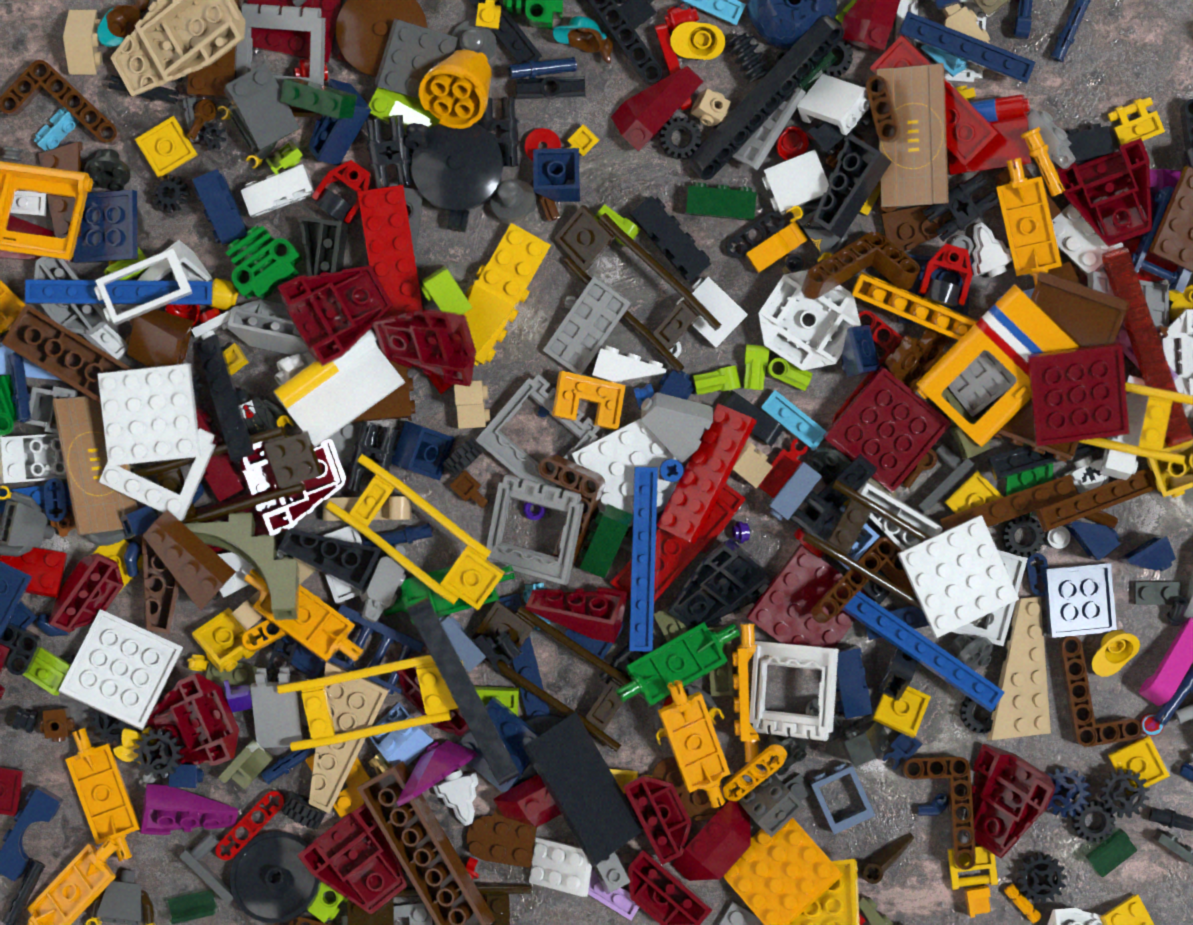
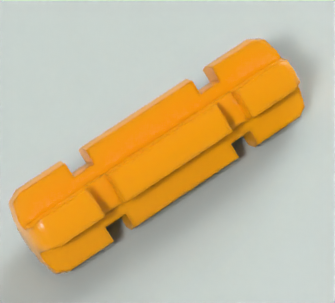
[1004,884,1042,923]

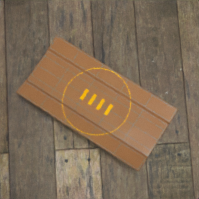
[877,63,948,207]
[52,396,138,535]

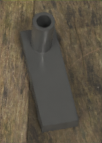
[919,443,974,514]
[179,832,234,904]

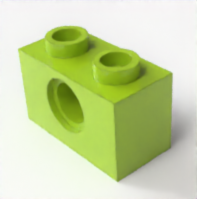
[308,881,348,923]

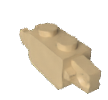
[941,4,990,71]

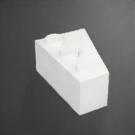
[241,164,315,218]
[217,545,284,597]

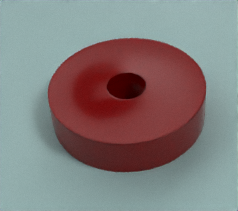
[525,128,561,162]
[793,528,825,558]

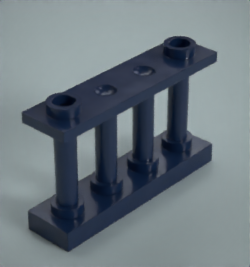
[1127,186,1192,293]
[319,603,424,695]

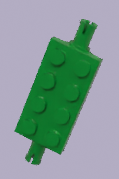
[383,557,515,625]
[615,622,740,707]

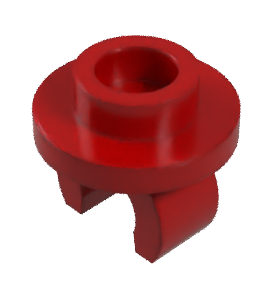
[465,857,479,880]

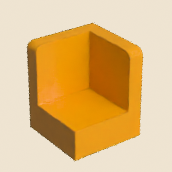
[964,884,991,918]

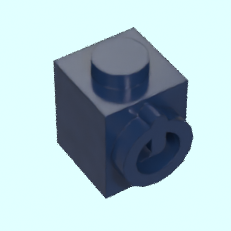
[658,370,695,400]

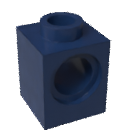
[120,506,159,539]
[169,762,204,788]

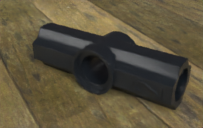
[516,76,586,100]

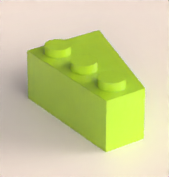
[421,265,472,315]

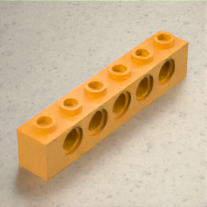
[852,271,978,340]

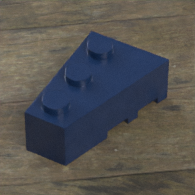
[308,79,371,165]
[192,169,248,247]
[835,645,873,719]

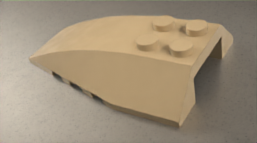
[110,0,245,97]

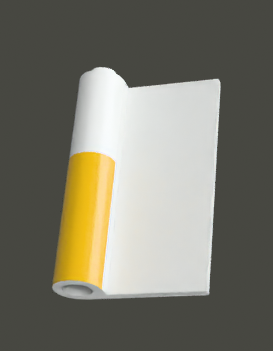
[273,329,405,447]

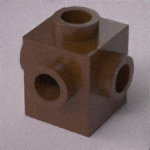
[40,707,75,742]

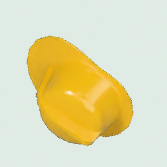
[670,22,725,60]
[1091,629,1140,677]

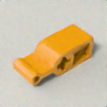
[746,221,808,273]

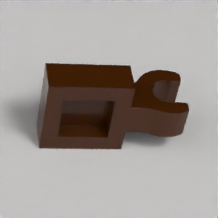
[450,470,489,508]

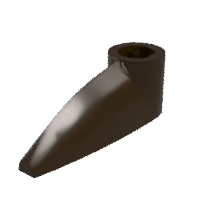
[861,833,914,884]

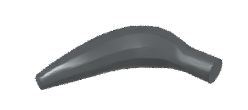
[86,530,127,546]

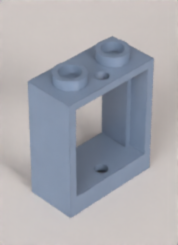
[767,462,822,520]
[439,614,486,673]
[810,762,876,834]

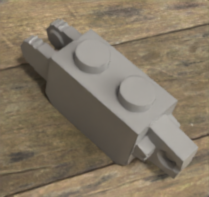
[1027,106,1076,169]
[360,545,406,623]

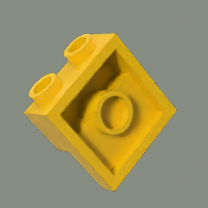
[192,608,257,673]

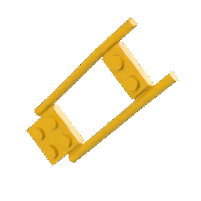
[1080,382,1193,465]
[325,454,505,610]
[277,655,464,751]

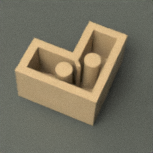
[63,10,102,75]
[454,380,490,429]
[732,440,773,488]

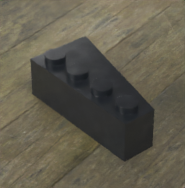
[806,74,878,157]
[813,133,892,239]
[630,195,711,284]
[278,529,382,591]

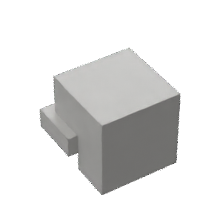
[26,386,77,434]

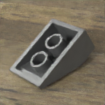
[224,63,300,151]

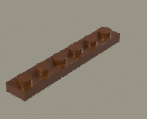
[1036,468,1157,532]
[940,474,1078,532]

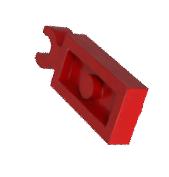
[758,438,808,499]

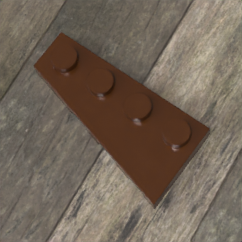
[38,141,83,238]
[881,196,972,252]

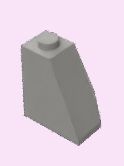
[641,392,713,463]

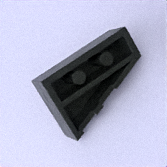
[298,217,349,276]
[839,720,891,768]

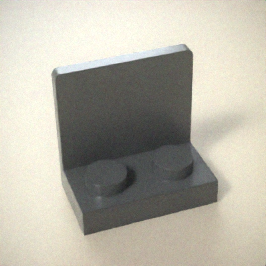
[738,773,804,838]

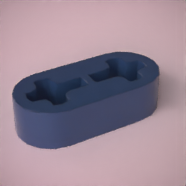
[44,478,68,522]
[1026,553,1048,596]

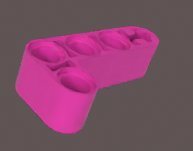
[1138,617,1193,706]

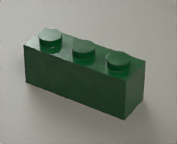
[280,78,357,119]
[685,182,757,221]
[579,504,633,579]

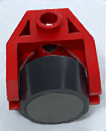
[312,160,372,224]
[918,243,973,307]

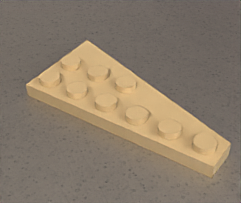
[987,597,1051,740]
[309,661,389,813]

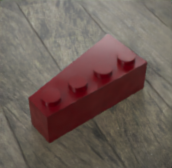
[196,408,246,502]

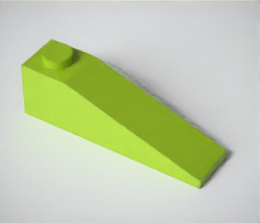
[368,87,440,134]

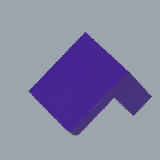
[224,680,253,713]

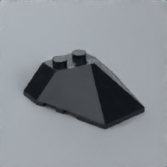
[668,539,773,629]

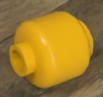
[209,278,239,311]

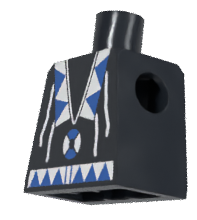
[878,648,918,701]

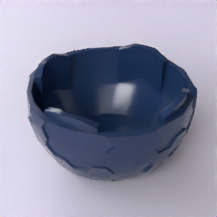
[746,0,837,50]

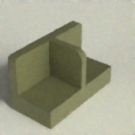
[218,740,273,789]

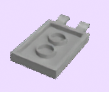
[250,667,303,748]

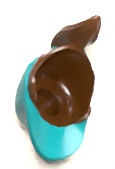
[97,0,149,47]
[553,16,613,64]

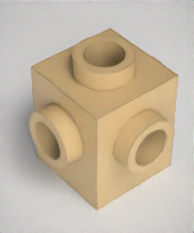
[690,88,731,126]

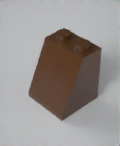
[126,309,194,368]

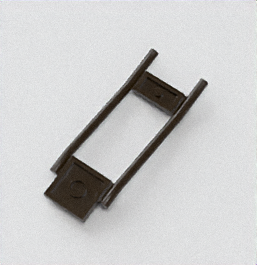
[554,205,722,373]
[134,426,323,524]
[802,480,932,611]
[472,600,647,753]
[347,885,532,925]

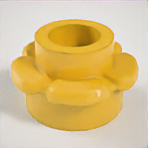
[187,655,209,671]

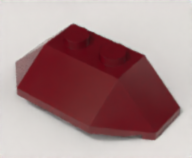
[49,553,124,633]
[397,656,469,736]
[493,774,561,828]
[622,775,692,865]
[672,801,751,881]
[628,850,712,925]

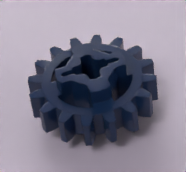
[1047,767,1091,818]

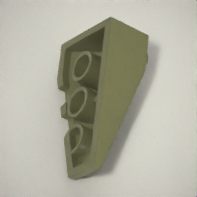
[942,387,992,458]

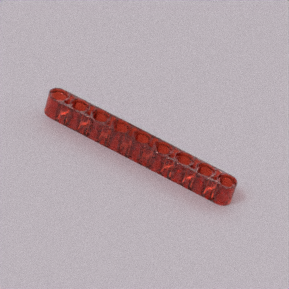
[1102,246,1192,448]

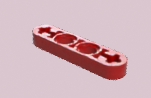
[654,23,693,111]
[215,790,285,861]

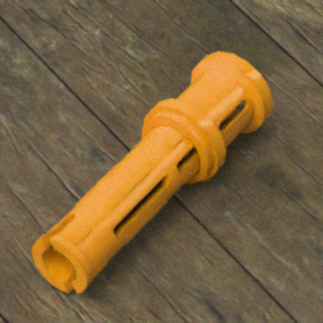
[1020,126,1065,197]

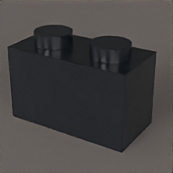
[1065,123,1114,163]

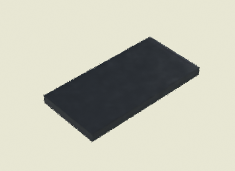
[523,712,644,866]

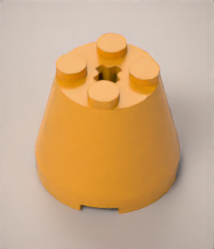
[419,50,492,129]

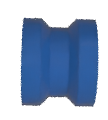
[633,383,654,410]
[659,459,683,482]

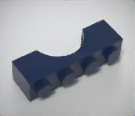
[0,786,64,882]

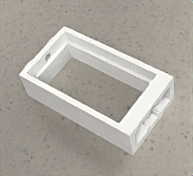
[94,249,193,325]

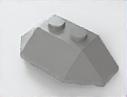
[34,256,110,335]
[227,299,308,355]

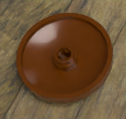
[336,0,428,77]

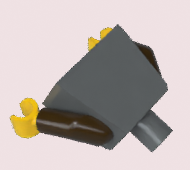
[85,870,156,925]

